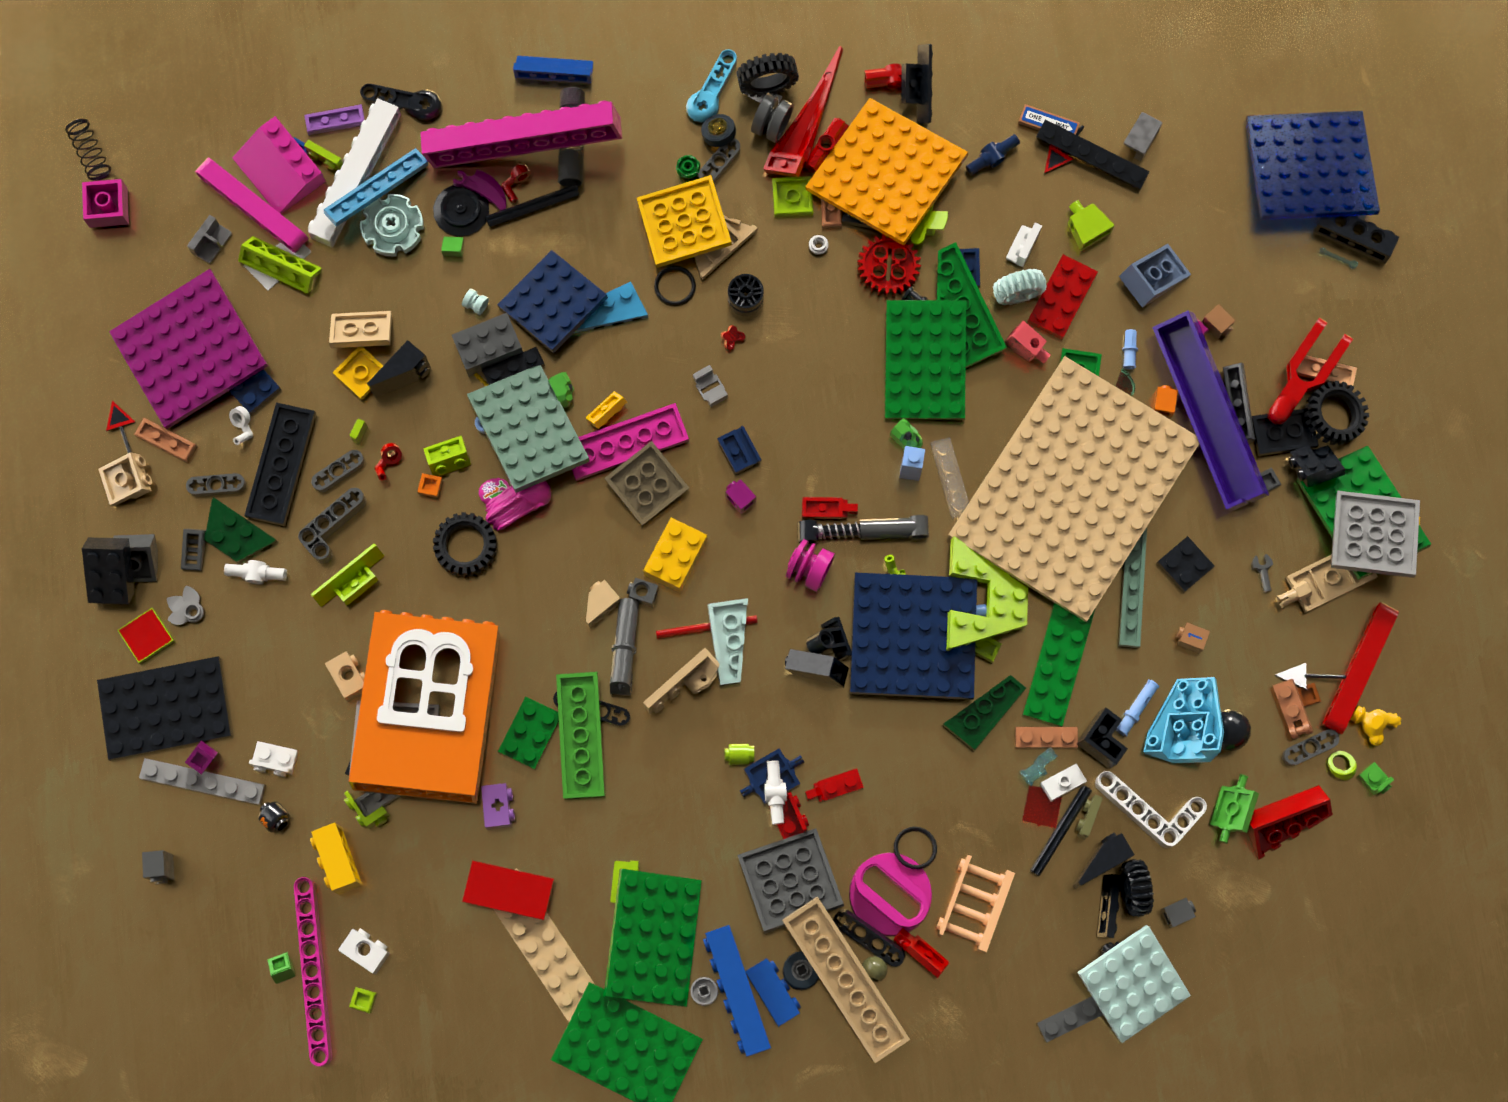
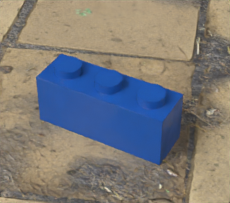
[745,958,801,1027]

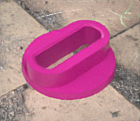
[849,853,932,937]

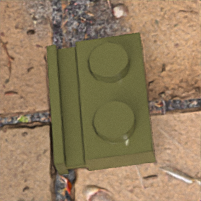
[1076,795,1103,840]

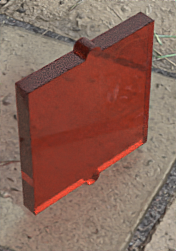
[1022,785,1062,828]

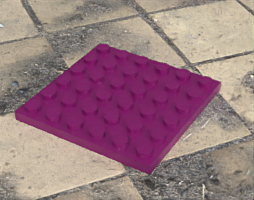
[109,269,268,429]

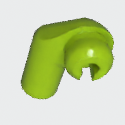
[884,555,906,575]

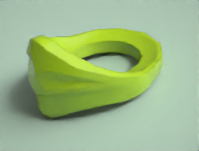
[1327,751,1357,780]

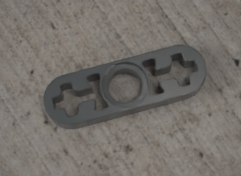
[699,138,740,183]
[311,450,365,492]
[186,473,246,497]
[1282,729,1339,766]

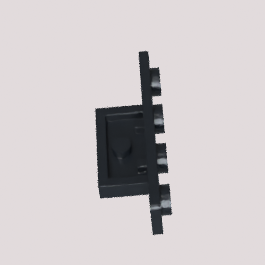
[901,44,933,124]

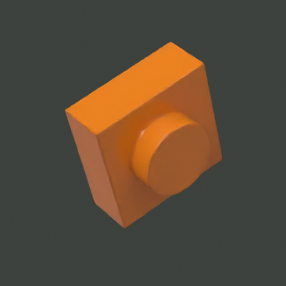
[417,473,443,498]

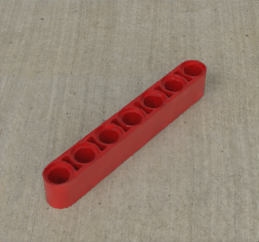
[1322,602,1399,735]

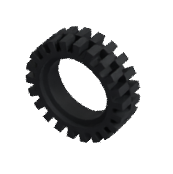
[736,53,799,97]
[1304,381,1369,445]
[433,512,497,577]

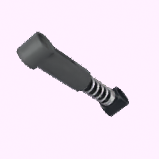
[797,515,929,544]

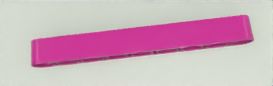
[294,877,332,1067]

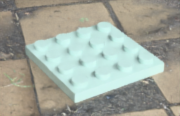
[1077,925,1191,1043]

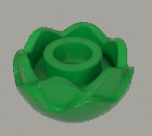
[676,155,700,179]

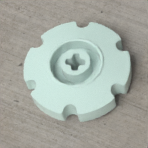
[360,194,424,257]

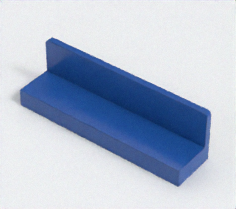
[513,56,593,83]

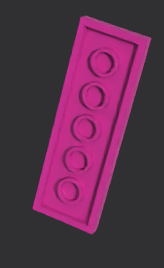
[572,403,689,481]

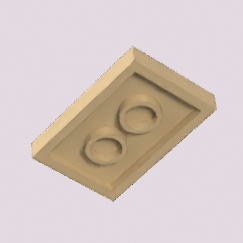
[329,311,392,348]

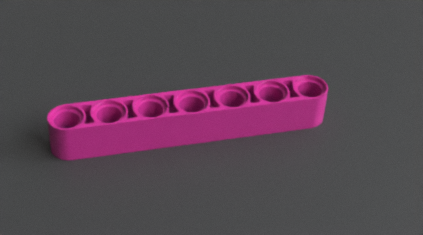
[195,157,309,253]

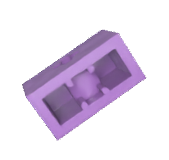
[481,783,515,830]

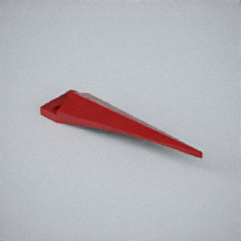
[763,46,843,177]

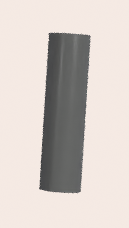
[1223,363,1255,444]

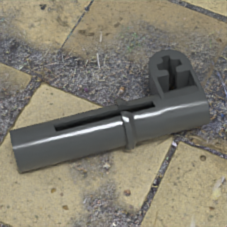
[610,598,639,696]

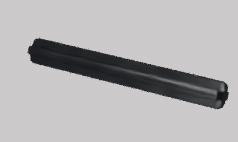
[486,184,579,227]
[1030,785,1092,876]

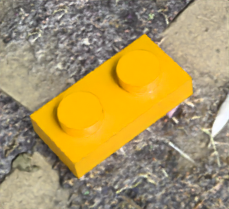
[586,391,627,429]

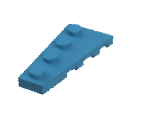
[574,281,648,333]

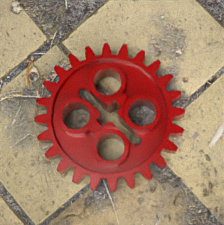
[857,234,921,297]

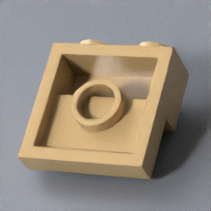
[98,452,152,506]

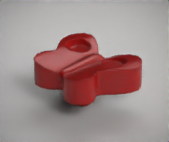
[721,325,746,350]

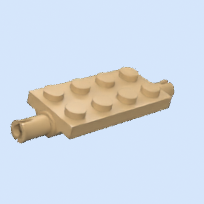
[1276,554,1378,613]

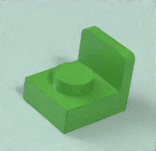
[1358,762,1394,795]

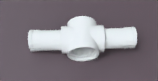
[224,560,287,584]
[764,761,787,825]

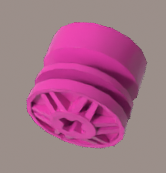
[786,539,835,592]

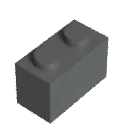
[142,850,174,885]

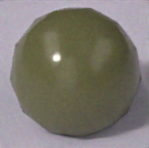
[862,956,887,982]

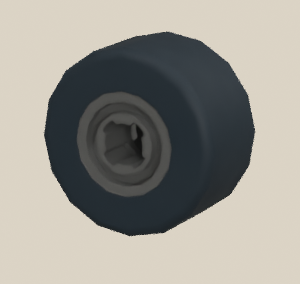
[783,951,819,990]

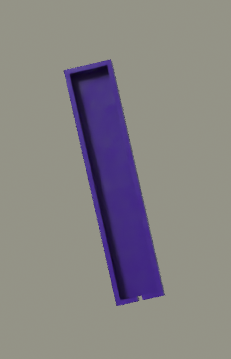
[1152,310,1269,511]

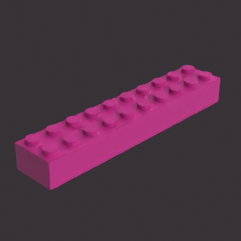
[421,101,622,168]

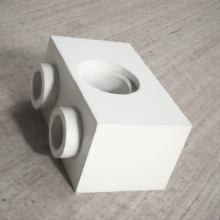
[338,928,390,974]

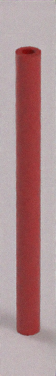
[656,615,758,639]

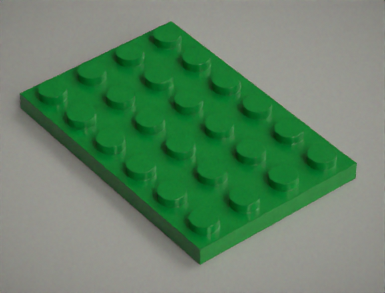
[885,300,966,420]
[1297,446,1431,580]
[604,869,702,1007]
[550,982,703,1102]

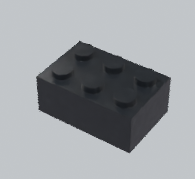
[82,537,135,604]

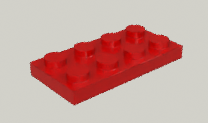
[1027,254,1098,340]

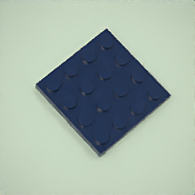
[497,250,608,353]

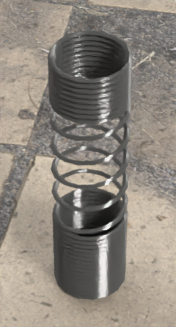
[558,87,585,187]

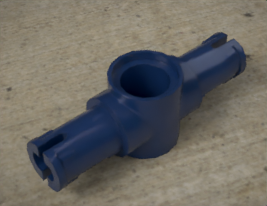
[966,134,1020,176]

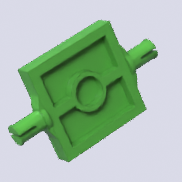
[1210,774,1259,844]

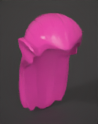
[485,481,551,531]

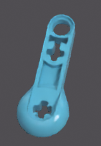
[686,49,737,123]

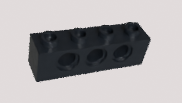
[1314,204,1399,264]

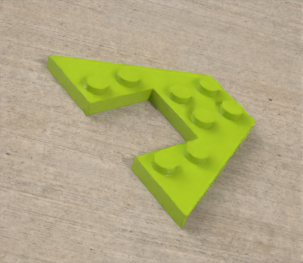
[946,536,1028,651]

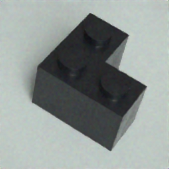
[1076,708,1128,769]

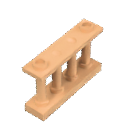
[936,855,1015,953]

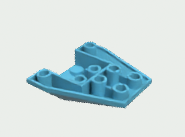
[1143,677,1224,763]

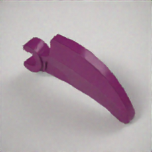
[453,169,506,211]

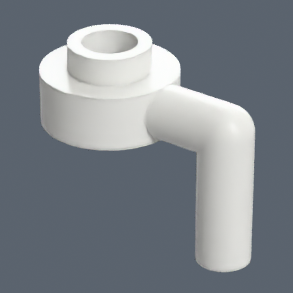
[229,406,253,445]

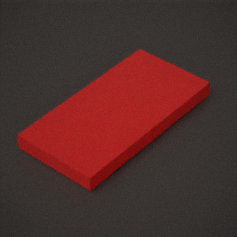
[462,860,554,920]

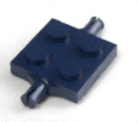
[740,748,805,805]

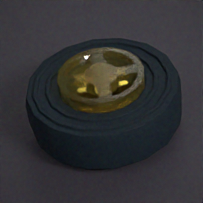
[701,114,736,147]

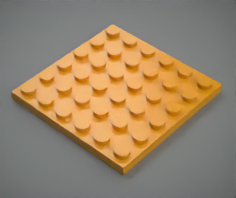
[805,98,968,245]

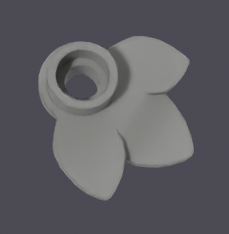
[167,586,204,625]

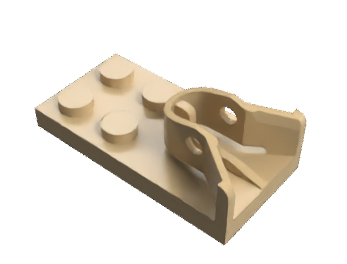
[643,648,720,715]

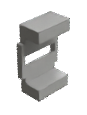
[693,365,728,407]

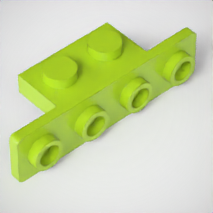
[311,544,384,607]

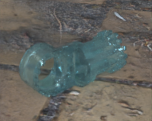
[1020,747,1058,786]

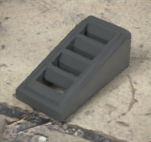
[181,528,206,571]

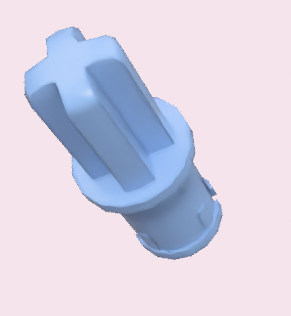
[1122,329,1138,370]

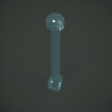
[1319,247,1358,269]

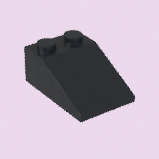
[367,340,430,398]
[1073,832,1135,889]

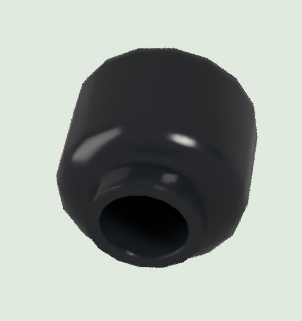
[258,801,290,832]

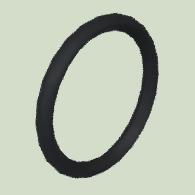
[654,266,696,305]
[894,826,937,869]

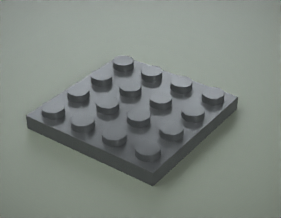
[737,828,844,934]

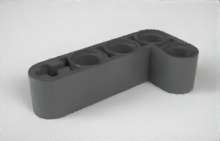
[298,488,366,564]

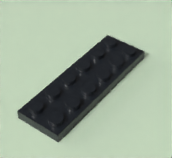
[244,402,316,526]

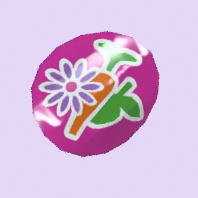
[479,478,510,504]

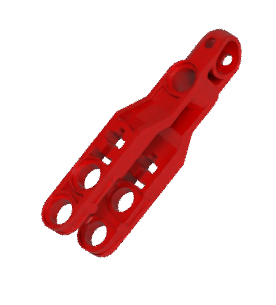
[1268,317,1353,425]

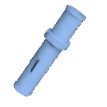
[1116,679,1159,737]

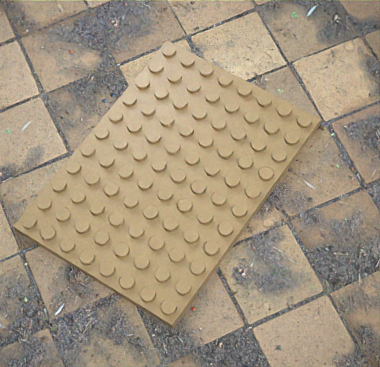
[948,356,1199,622]

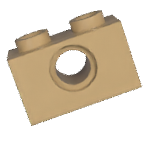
[325,651,365,702]

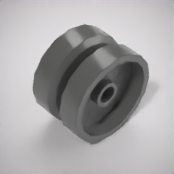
[751,93,794,143]

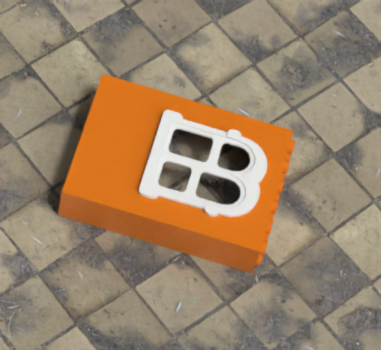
[348,610,500,804]

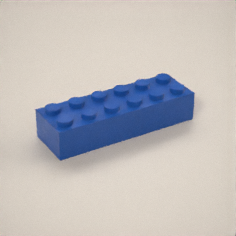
[703,925,771,1057]

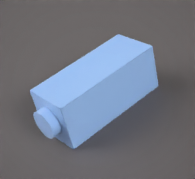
[899,446,925,481]

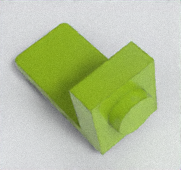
[344,791,390,829]

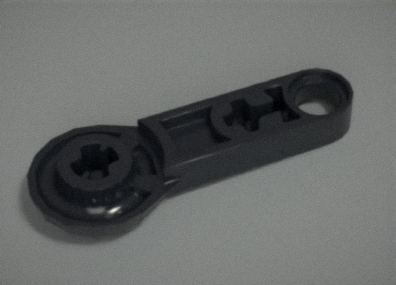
[360,84,442,120]

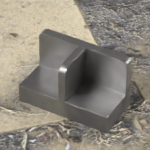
[1124,112,1163,161]
[187,215,232,264]

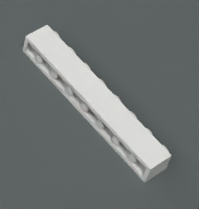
[308,98,401,248]

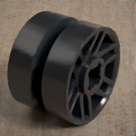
[728,274,764,316]

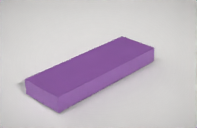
[304,104,365,135]

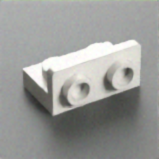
[1006,223,1042,267]
[249,741,299,777]

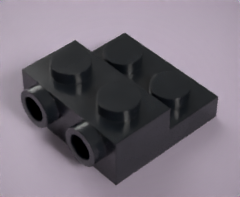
[1288,445,1345,488]

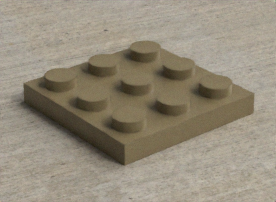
[604,441,689,526]

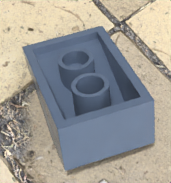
[1119,244,1191,307]

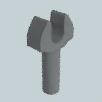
[1251,554,1273,593]

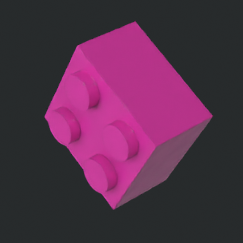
[82,179,129,228]

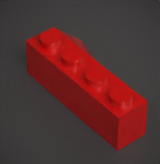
[1247,785,1333,860]

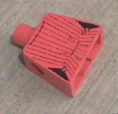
[1004,321,1051,364]

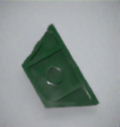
[204,497,277,563]

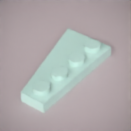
[707,598,748,685]

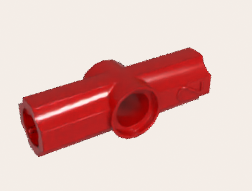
[864,63,902,89]
[804,118,849,174]

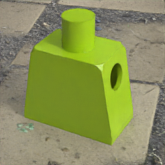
[1068,200,1115,251]

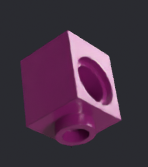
[725,479,756,514]
[185,741,218,775]

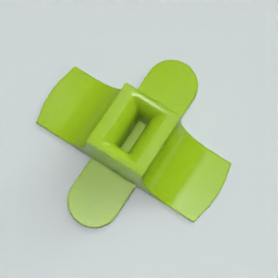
[911,204,948,245]

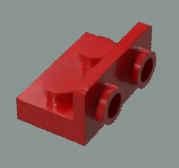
[769,792,809,839]

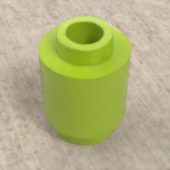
[724,744,754,765]

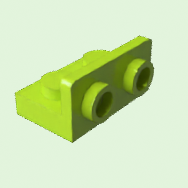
[423,436,471,476]

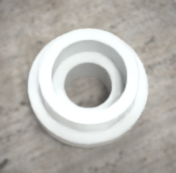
[809,235,828,255]

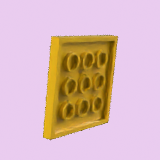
[637,175,732,268]

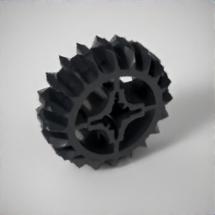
[1120,859,1154,917]

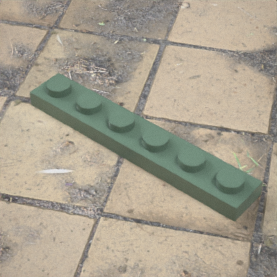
[1119,528,1147,648]

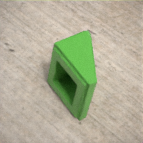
[441,237,464,257]
[267,952,295,984]

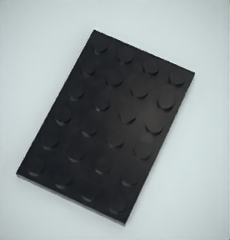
[97,656,232,761]

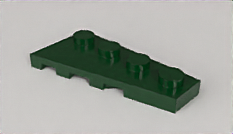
[943,675,1026,751]

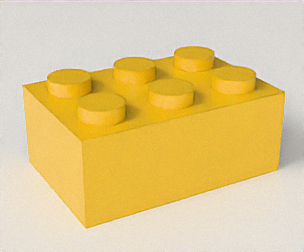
[643,517,708,593]
[310,822,362,894]

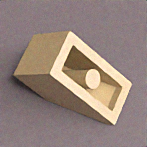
[586,580,621,627]

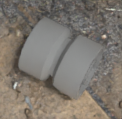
[690,977,718,1006]

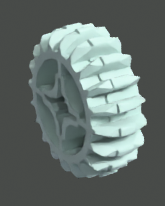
[993,269,1047,305]

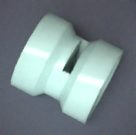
[462,289,489,315]

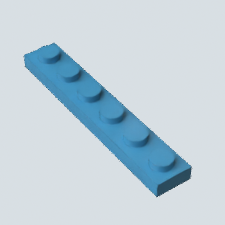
[324,148,428,227]

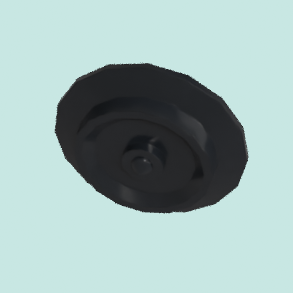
[433,185,489,237]

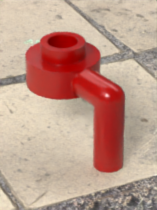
[501,164,531,203]
[374,443,402,481]

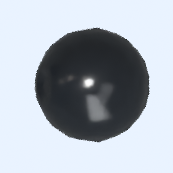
[1213,709,1251,752]

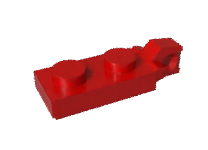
[802,497,858,519]
[805,768,864,802]
[894,928,949,978]

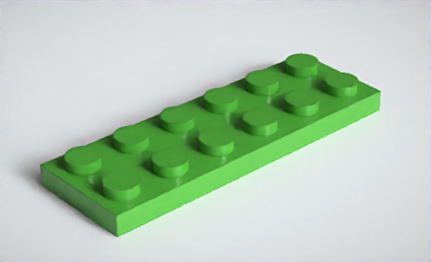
[556,672,605,799]

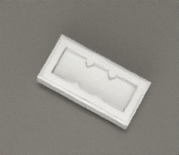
[1040,764,1087,802]

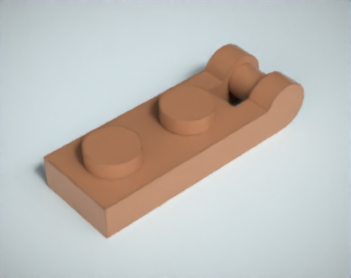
[1273,679,1313,740]

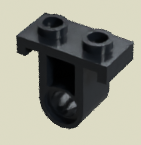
[806,617,852,661]

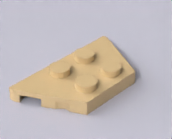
[694,215,758,279]

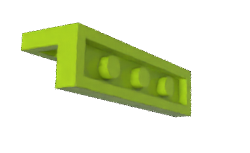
[238,236,322,293]

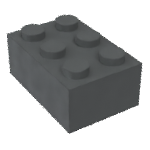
[452,313,523,377]

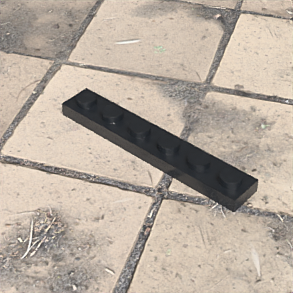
[1036,119,1150,190]

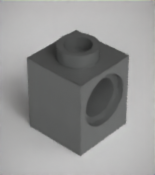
[627,578,659,608]
[1161,898,1196,928]

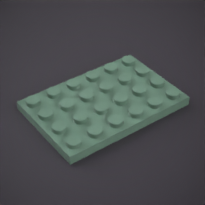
[467,365,590,493]

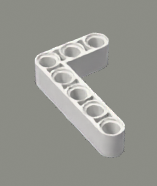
[1095,771,1207,848]

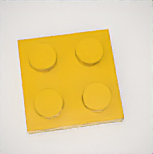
[332,347,383,400]

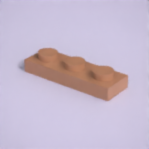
[1015,727,1078,749]

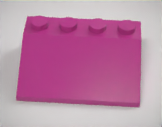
[232,116,326,214]

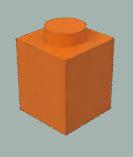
[1152,385,1178,418]

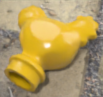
[1350,705,1401,746]

